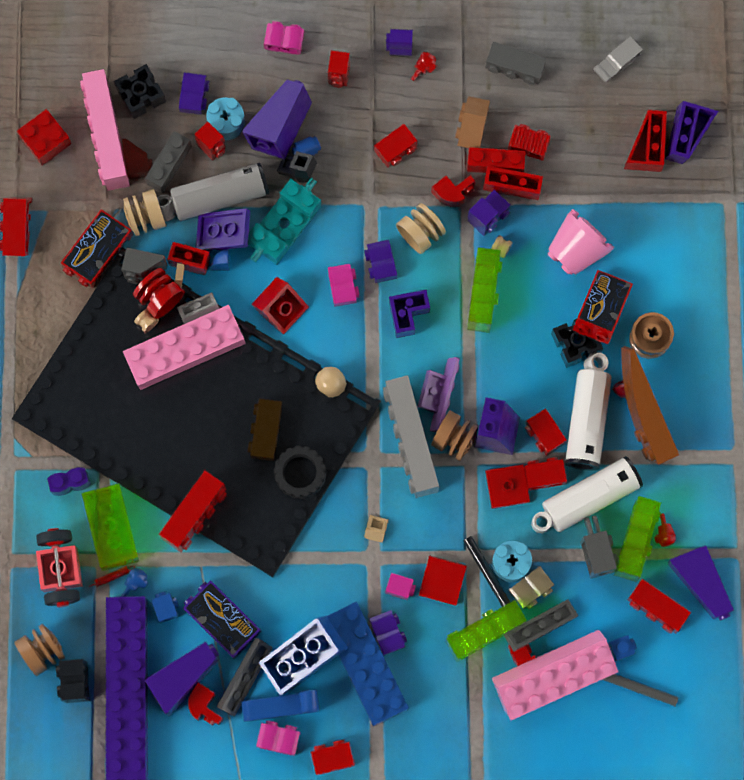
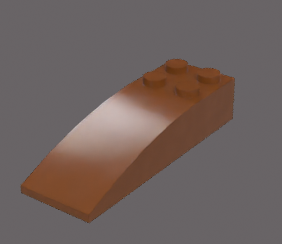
[621,346,679,465]

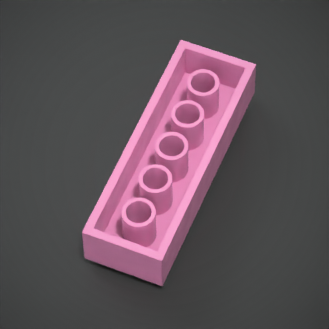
[80,69,130,191]
[123,305,246,390]
[492,630,618,720]

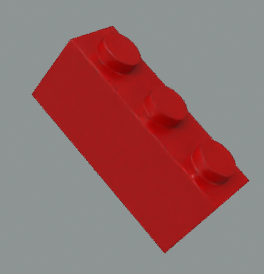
[467,147,525,173]
[483,166,543,200]
[627,579,691,634]

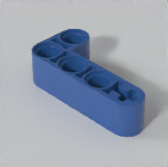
[241,690,320,722]

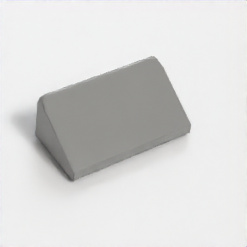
[177,292,219,324]

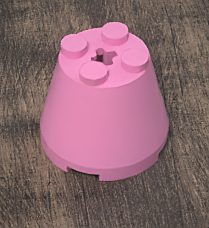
[548,209,614,275]

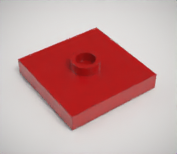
[485,464,530,509]

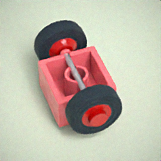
[36,528,83,608]

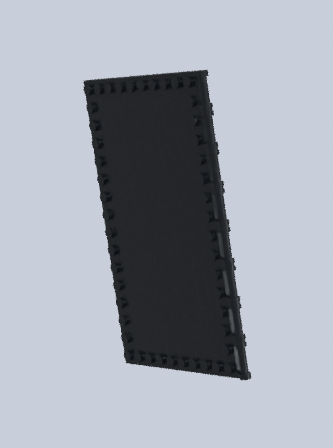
[12,247,381,578]

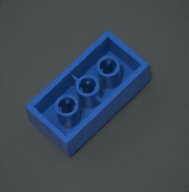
[259,616,348,695]

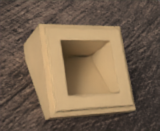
[364,515,389,542]

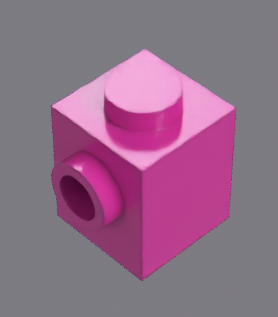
[385,573,416,600]

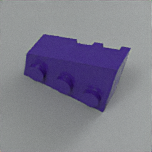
[665,101,719,164]

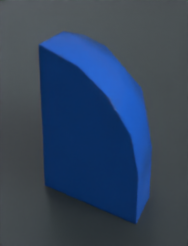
[210,249,230,271]

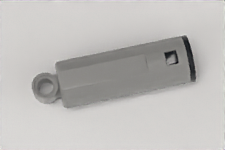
[157,162,270,221]

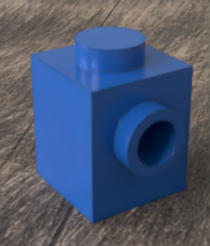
[151,592,179,624]
[608,635,637,662]

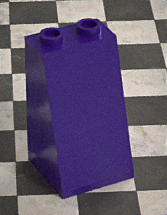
[242,80,312,160]
[475,397,520,455]
[145,641,219,716]

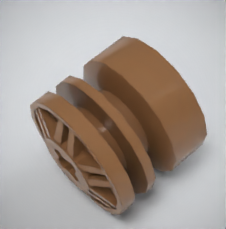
[431,410,479,461]
[14,624,65,676]

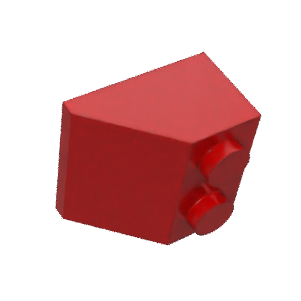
[252,277,309,334]

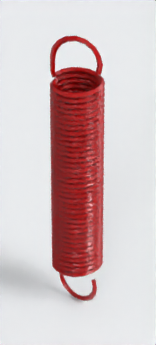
[88,566,135,588]

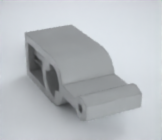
[593,36,643,83]

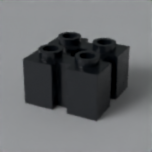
[114,64,166,119]
[551,319,604,368]
[56,659,90,703]

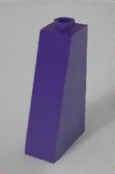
[668,545,734,621]

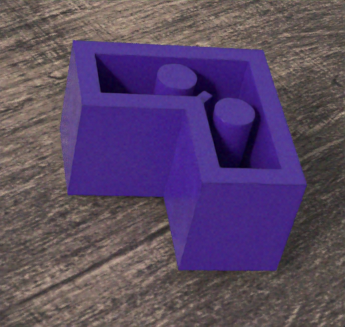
[467,190,511,236]
[389,289,430,338]

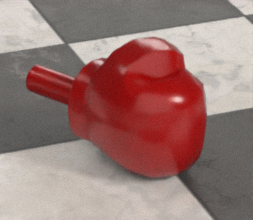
[411,51,437,81]
[654,513,676,547]

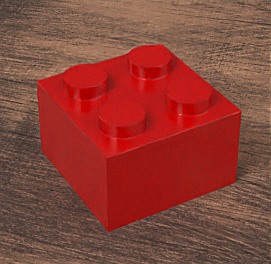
[17,109,72,166]

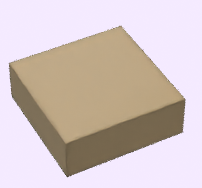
[174,263,185,287]

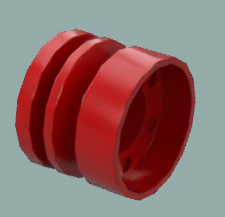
[133,268,185,319]

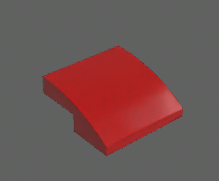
[419,555,467,606]

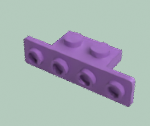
[418,357,460,432]

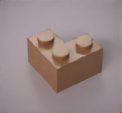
[455,96,490,148]

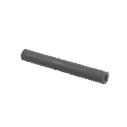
[602,674,678,706]

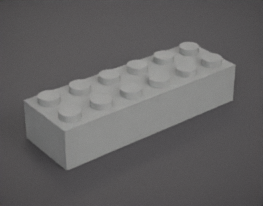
[383,375,439,498]

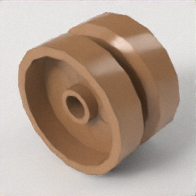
[629,312,674,359]

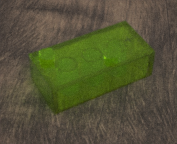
[467,247,503,333]
[81,484,139,572]
[614,496,661,582]
[445,600,527,662]

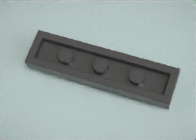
[504,599,578,652]
[217,638,273,717]

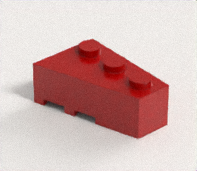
[624,110,667,172]
[0,197,32,256]

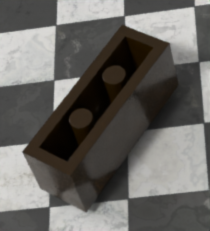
[248,399,283,461]

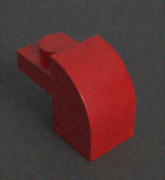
[431,175,475,207]
[188,682,223,726]

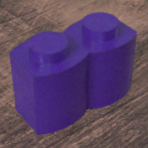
[386,29,413,56]
[179,72,210,115]
[364,240,397,284]
[47,467,91,496]
[369,610,407,656]

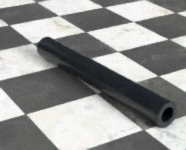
[463,536,511,608]

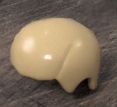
[315,366,347,397]

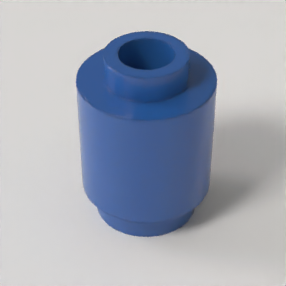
[292,136,321,155]

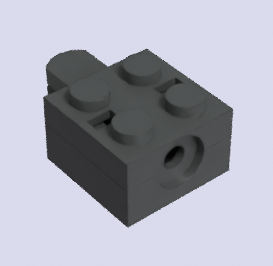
[580,515,619,579]

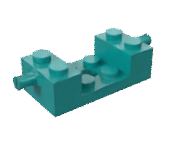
[248,178,322,265]

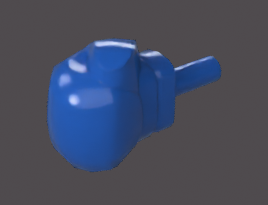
[121,568,148,597]

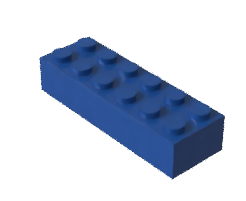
[327,601,409,727]

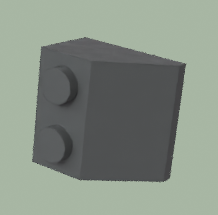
[121,248,168,284]

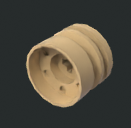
[123,189,166,236]
[396,203,446,254]

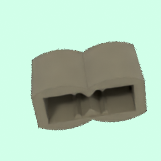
[509,566,554,610]

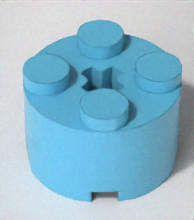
[206,97,245,140]
[492,541,532,582]

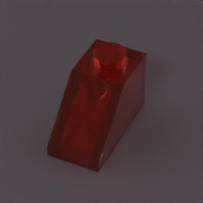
[122,138,153,180]

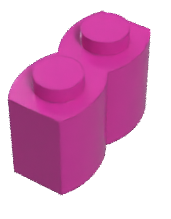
[264,22,304,55]
[328,264,360,307]
[256,721,300,756]

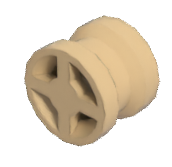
[490,235,513,259]
[134,309,159,333]

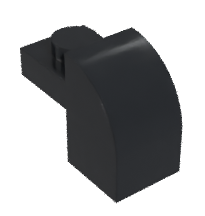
[277,151,317,183]

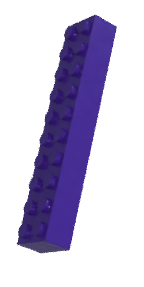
[106,596,148,780]

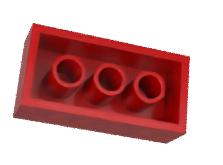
[159,471,227,552]

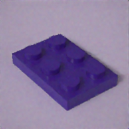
[196,208,250,251]

